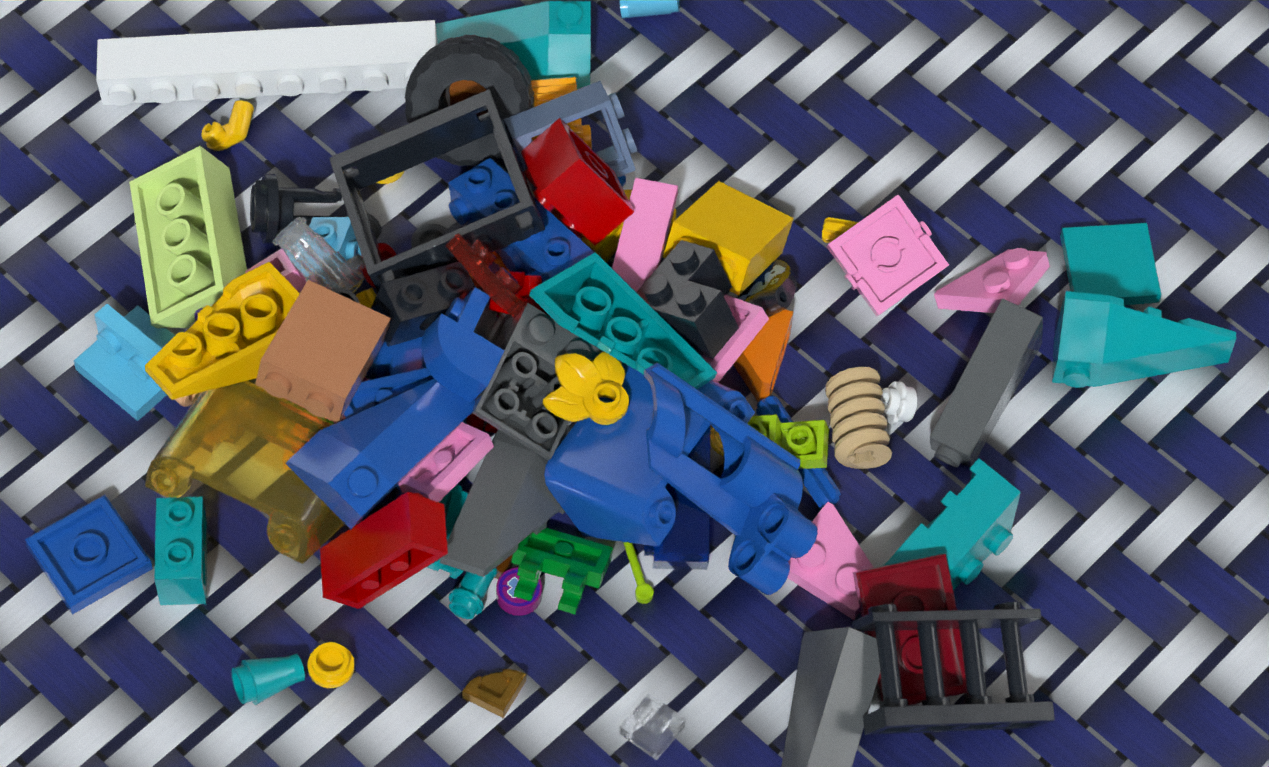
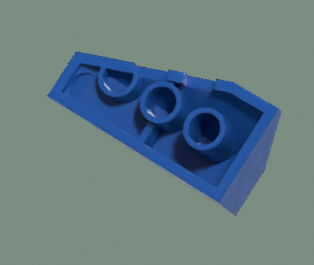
[286,379,475,529]

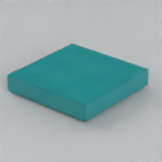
[1060,223,1162,305]

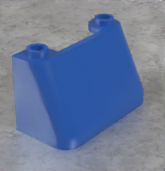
[544,362,755,546]

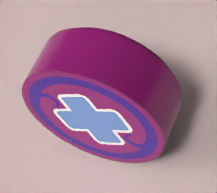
[496,567,542,616]

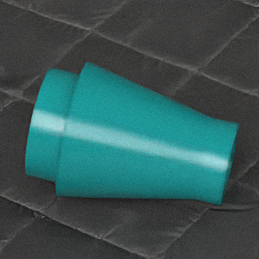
[231,654,305,705]

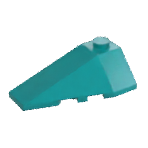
[435,1,591,90]
[529,252,717,389]
[1052,291,1236,388]

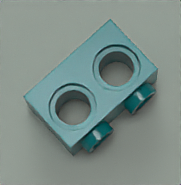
[154,496,208,606]

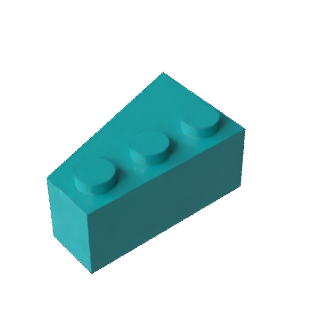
[884,458,1021,590]

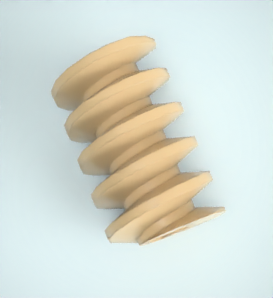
[825,367,892,469]

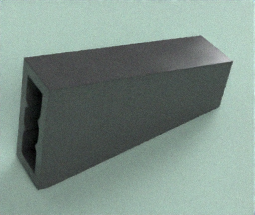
[930,298,1043,468]
[781,627,880,767]

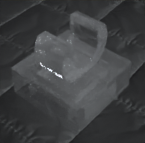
[619,693,686,760]

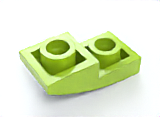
[747,414,829,469]

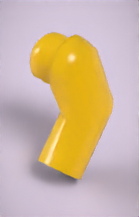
[201,100,254,151]

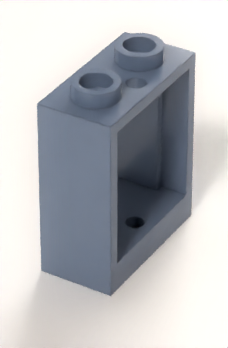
[504,81,637,202]

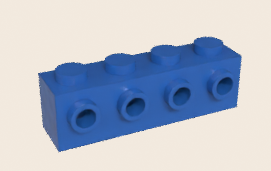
[448,158,595,283]

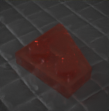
[445,233,527,318]

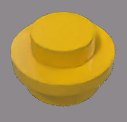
[307,642,355,688]

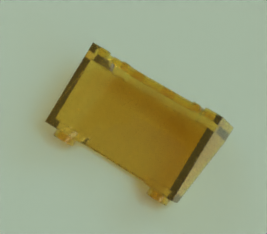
[145,381,345,564]

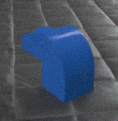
[422,287,505,403]

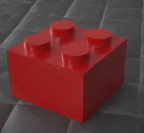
[521,118,635,246]

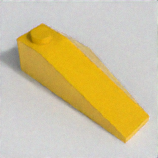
[145,262,300,400]

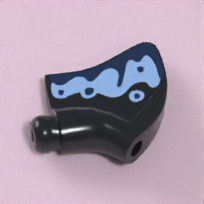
[736,259,796,317]

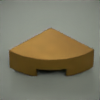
[462,669,526,718]

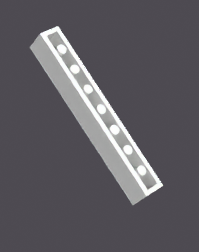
[96,20,438,106]

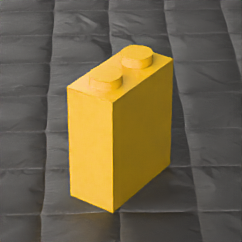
[663,181,794,296]

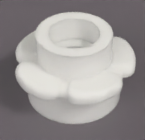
[880,381,917,425]

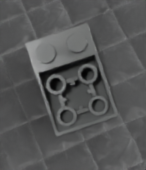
[472,303,602,461]

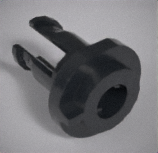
[250,174,342,244]

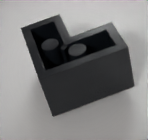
[636,240,739,359]

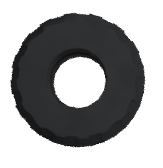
[404,35,534,166]

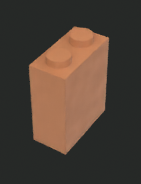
[255,280,391,423]

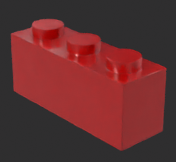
[320,492,448,609]

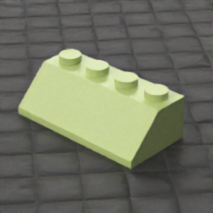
[129,146,247,328]

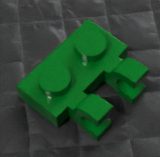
[511,528,614,614]

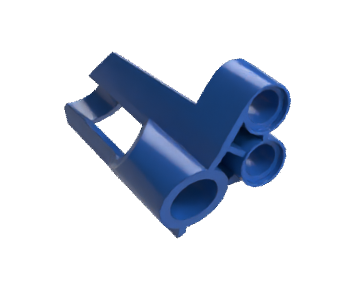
[644,363,818,595]

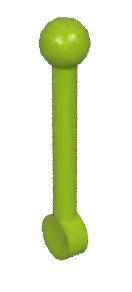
[623,542,654,604]

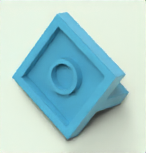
[74,304,175,421]

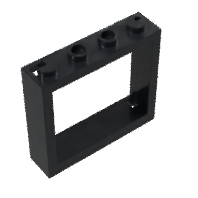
[329,89,545,292]

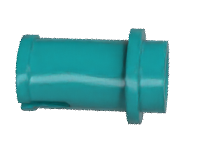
[449,568,498,619]

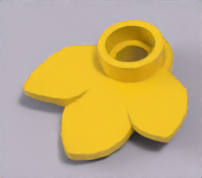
[542,352,629,425]

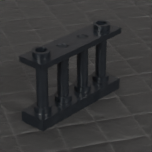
[852,602,1055,735]

